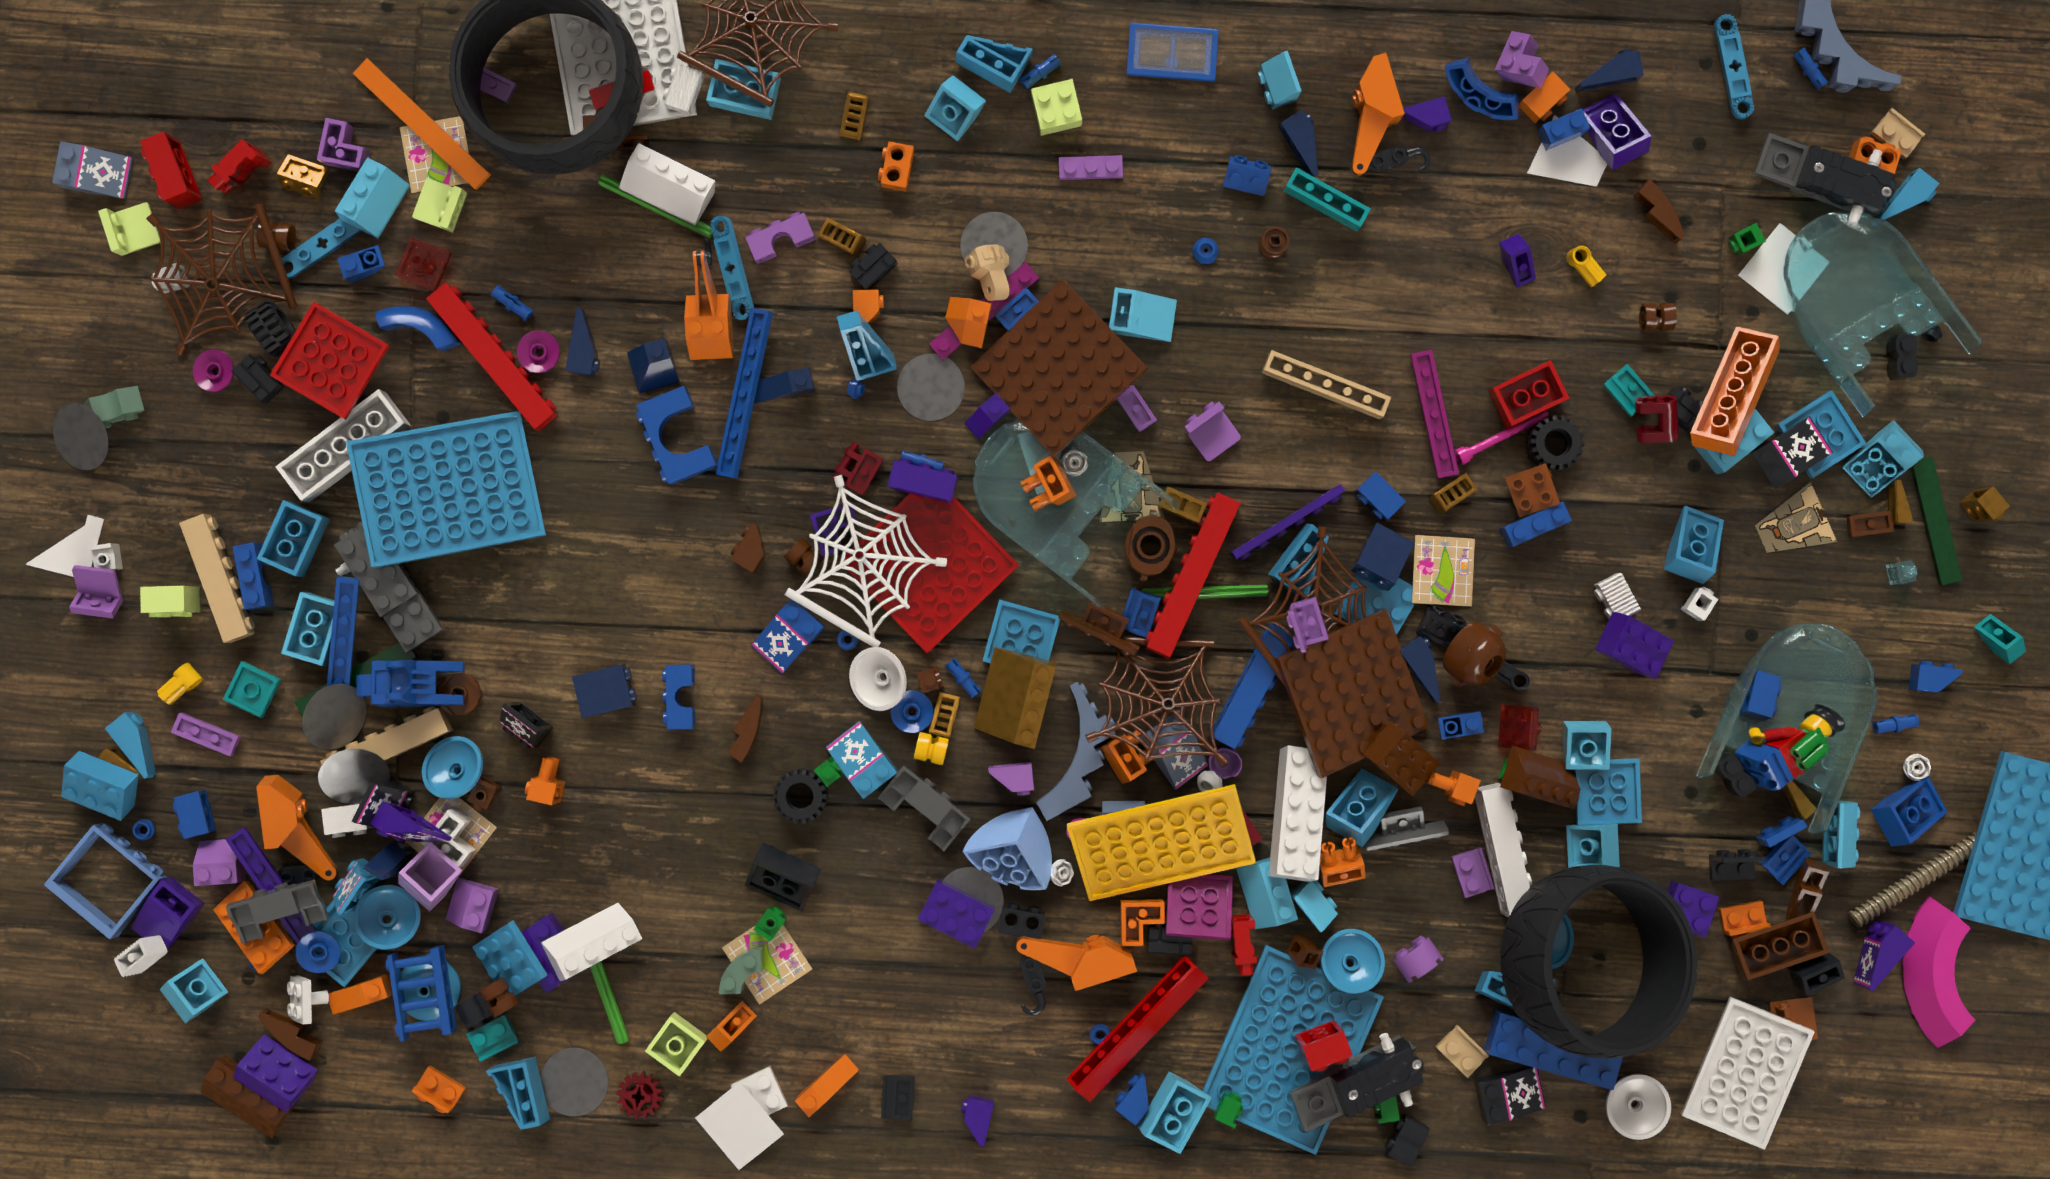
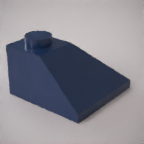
[627,338,680,394]

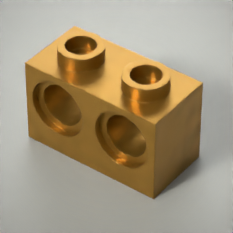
[1959,486,2010,522]
[1158,487,1207,524]

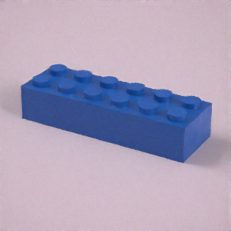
[1209,623,1295,749]
[1484,1009,1623,1090]

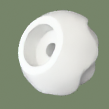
[1062,449,1088,476]
[1903,754,1931,781]
[1197,771,1223,792]
[1050,859,1074,886]

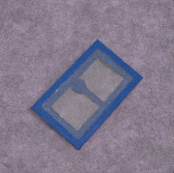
[1126,22,1219,82]

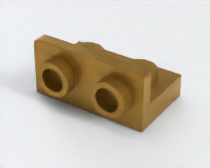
[277,155,329,199]

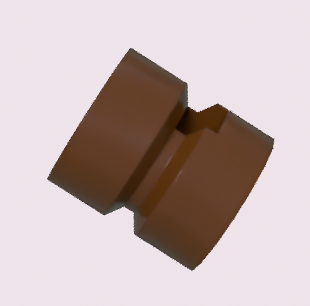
[257,221,296,252]
[1259,227,1289,259]
[1639,303,1677,331]
[784,538,824,578]
[479,977,519,1018]

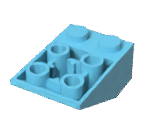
[1109,287,1177,342]
[1842,420,1924,498]

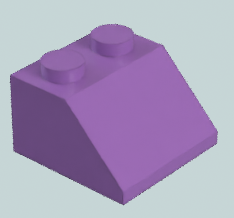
[988,762,1034,796]
[193,839,246,886]
[446,877,499,933]

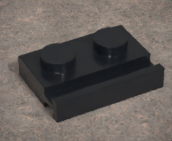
[881,1074,915,1120]

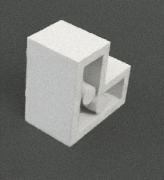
[422,807,476,868]

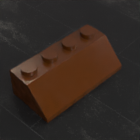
[1500,746,1581,810]
[1732,911,1829,981]
[201,1055,296,1138]

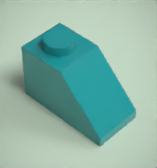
[1974,614,2026,664]

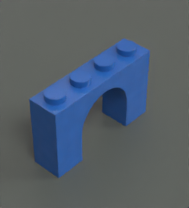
[636,386,718,485]

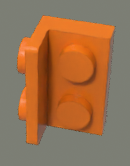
[1718,900,1771,939]
[412,1065,466,1114]

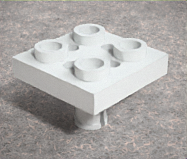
[287,975,329,1024]

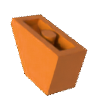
[853,290,884,325]
[706,1001,757,1052]

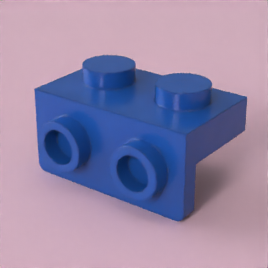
[1223,155,1271,196]

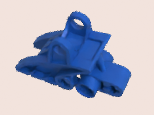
[356,660,465,708]

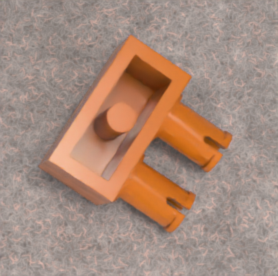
[1020,455,1077,512]
[1100,728,1153,784]
[525,757,565,805]
[1426,770,1481,806]
[1319,837,1366,887]

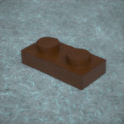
[1846,511,1894,537]

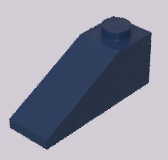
[1575,49,1644,92]
[1278,109,1318,178]
[565,307,600,377]
[754,367,816,404]
[1400,636,1441,703]
[363,841,414,880]

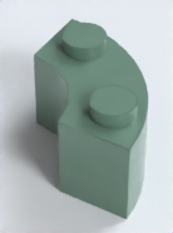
[83,386,144,428]
[719,946,765,994]

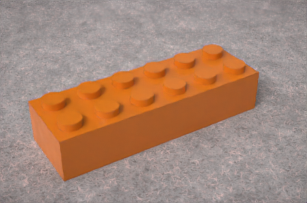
[1690,327,1780,456]

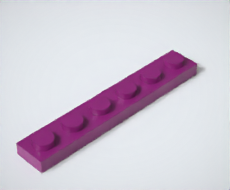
[929,262,1039,361]
[1410,350,1459,479]

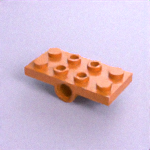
[213,881,295,974]

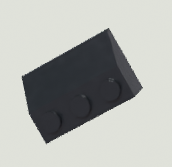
[745,843,821,912]

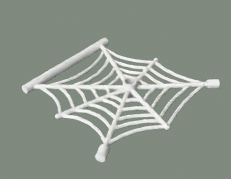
[785,475,947,647]

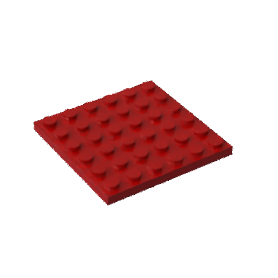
[839,494,1019,653]

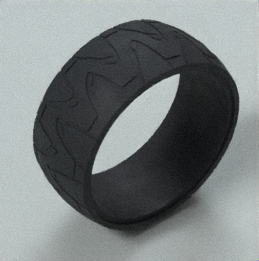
[449,0,643,174]
[1500,865,1697,1059]

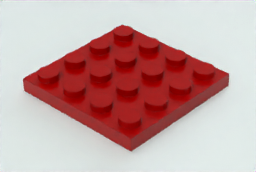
[269,301,390,419]

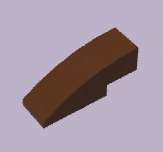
[1633,179,1684,244]
[728,695,763,763]
[1785,858,1829,921]
[258,1009,323,1061]

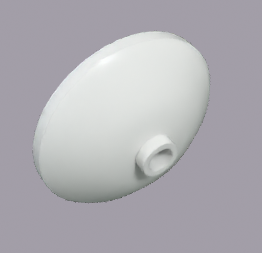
[849,647,907,711]
[1606,1074,1671,1140]

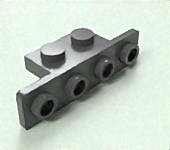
[1364,806,1449,851]

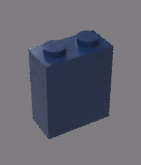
[1351,523,1414,591]
[572,664,637,718]

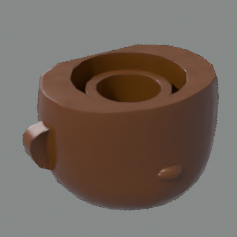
[1125,509,1177,582]
[1443,622,1506,687]

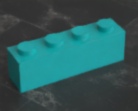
[1283,167,1371,232]

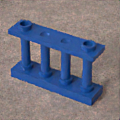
[386,945,457,1042]

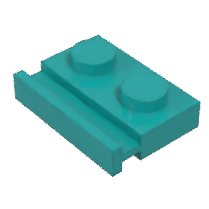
[1602,364,1655,417]
[466,1014,520,1062]

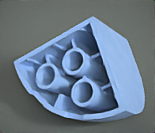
[963,807,1052,890]

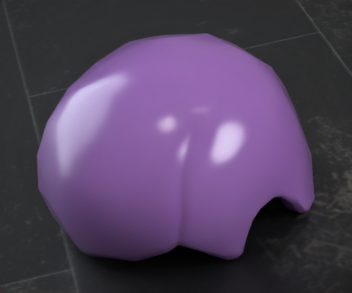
[1208,747,1242,779]

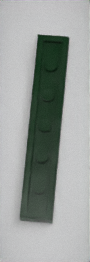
[1911,457,1963,585]
[294,642,418,717]

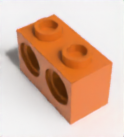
[1849,137,1902,175]
[878,141,914,192]

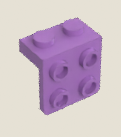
[1183,401,1241,461]
[69,565,123,619]
[1287,597,1329,653]

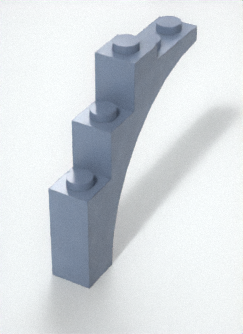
[1795,0,1902,93]
[1036,682,1116,821]

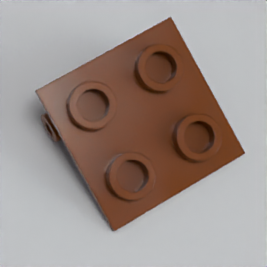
[1505,463,1560,518]
[1769,997,1818,1040]

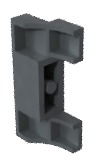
[878,765,971,851]
[226,879,329,944]

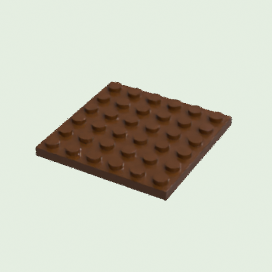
[971,279,1148,458]
[1275,609,1429,778]

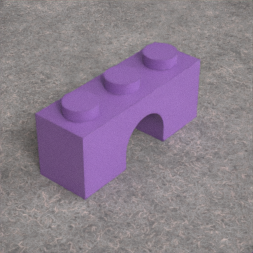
[745,212,816,264]

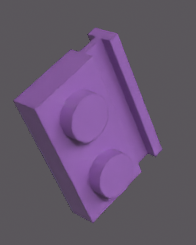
[1451,847,1495,898]

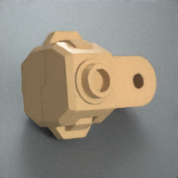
[965,244,1009,301]

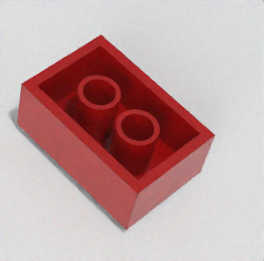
[140,132,203,209]
[1488,360,1569,429]
[1295,1020,1353,1072]

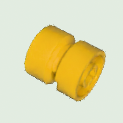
[914,732,949,766]

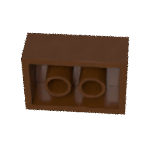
[1363,721,1440,796]

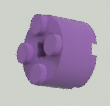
[1393,936,1444,983]

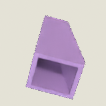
[398,842,462,912]

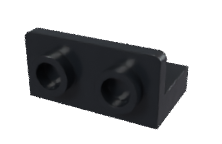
[1416,605,1467,647]

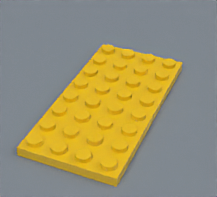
[1067,784,1256,901]

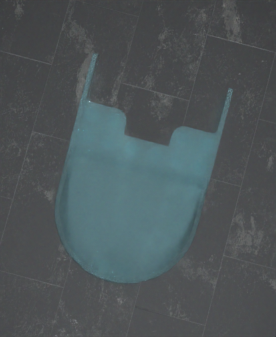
[1783,212,1983,418]
[973,419,1180,608]
[1696,623,1878,834]

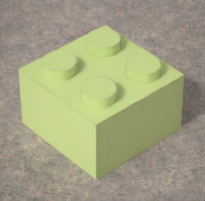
[1031,79,1082,136]
[140,586,200,618]
[645,1012,708,1077]

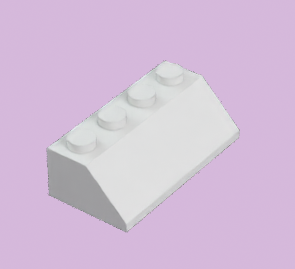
[619,143,715,226]
[541,903,642,981]

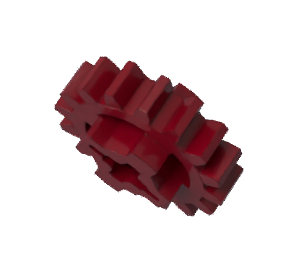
[616,1071,664,1119]

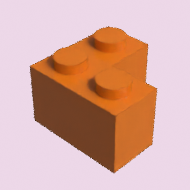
[1120,899,1165,946]

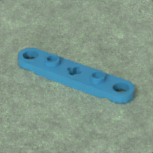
[1714,14,1754,119]
[710,216,754,320]
[281,218,361,279]

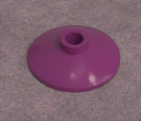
[517,330,560,373]
[193,349,234,392]

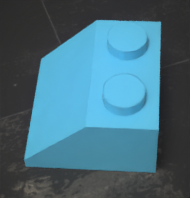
[1257,51,1301,110]
[924,75,986,141]
[1562,721,1611,770]
[1566,824,1620,868]
[1290,880,1338,932]
[160,958,228,1024]

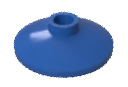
[890,690,933,733]
[296,931,341,973]

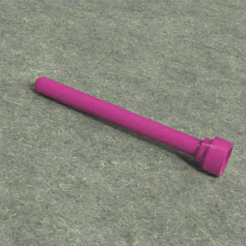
[1454,411,1549,465]

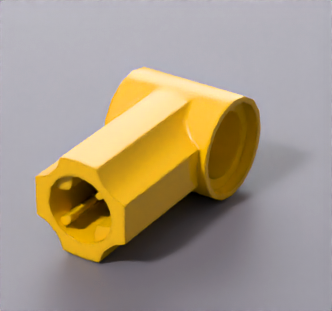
[1566,246,1606,287]
[157,662,203,705]

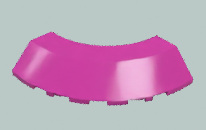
[1901,896,1975,1048]

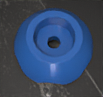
[1192,238,1219,264]

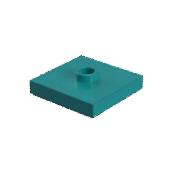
[223,661,282,718]

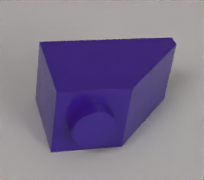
[1402,96,1452,132]
[1499,234,1536,288]
[964,393,1010,439]
[961,1095,994,1147]

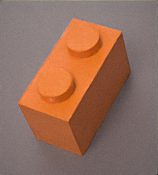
[1519,72,1571,123]

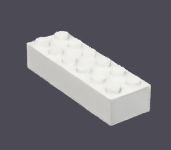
[276,389,411,502]
[1269,745,1327,882]
[1475,783,1532,918]

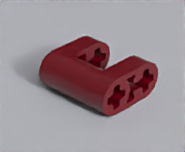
[1635,395,1679,443]

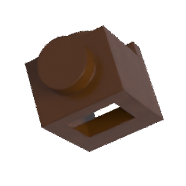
[916,666,944,693]
[467,777,501,812]
[1286,934,1324,969]

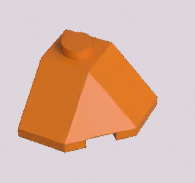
[945,297,992,349]

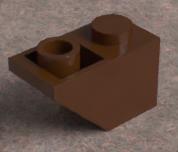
[731,523,766,573]

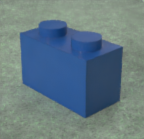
[1537,108,1590,151]
[1355,471,1406,520]
[1739,670,1782,721]
[173,790,216,839]

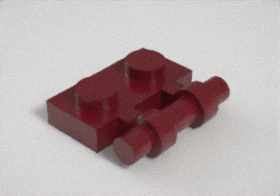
[832,442,884,496]

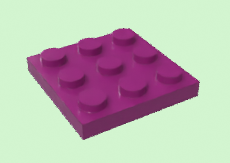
[1165,874,1233,941]

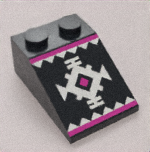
[1752,416,1833,489]
[499,702,553,749]
[352,780,415,827]
[1474,1066,1546,1125]

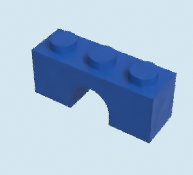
[1499,501,1572,548]
[233,542,274,610]
[662,664,696,729]

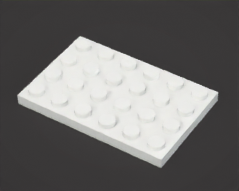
[1681,997,1815,1150]

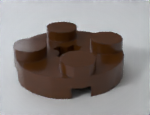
[438,673,482,715]

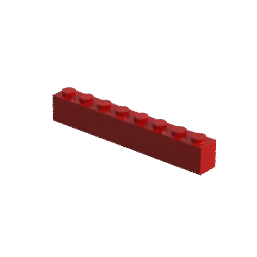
[426,282,558,431]
[1144,492,1241,659]
[1066,955,1209,1102]

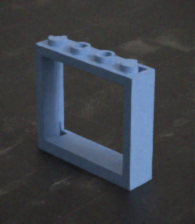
[44,823,167,939]

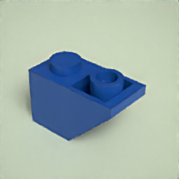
[337,245,386,283]
[1909,661,1963,692]
[1437,711,1484,740]
[1114,1072,1149,1126]

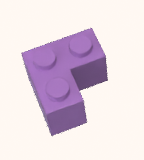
[1495,31,1549,88]
[317,118,370,172]

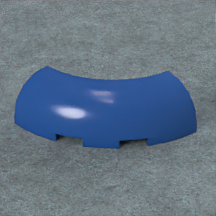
[1444,58,1519,120]
[375,306,462,352]

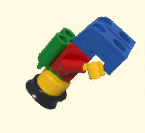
[1735,704,1845,791]

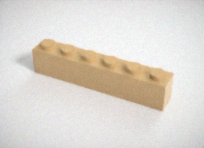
[1261,350,1391,420]
[179,514,255,643]
[320,706,454,764]

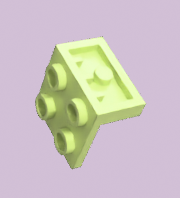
[412,178,467,233]
[98,202,161,256]

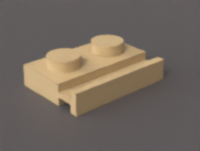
[1870,108,1925,160]
[1435,1025,1489,1078]

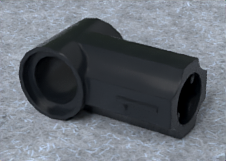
[1495,661,1530,691]

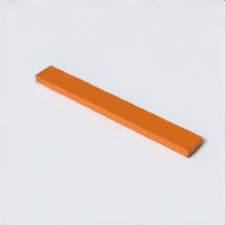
[353,58,491,190]

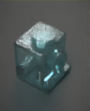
[1886,560,1917,585]

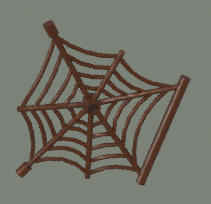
[677,0,839,107]
[146,203,298,356]
[1237,526,1367,686]
[1085,636,1229,766]

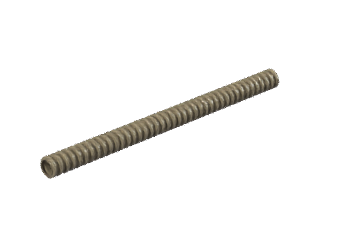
[1848,832,1977,928]

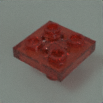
[395,236,452,291]
[1498,704,1541,751]

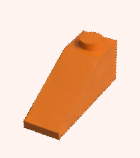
[328,974,393,1014]
[795,1054,859,1117]

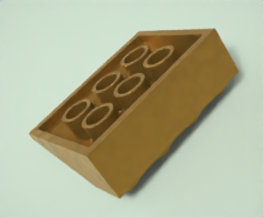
[974,647,1057,749]

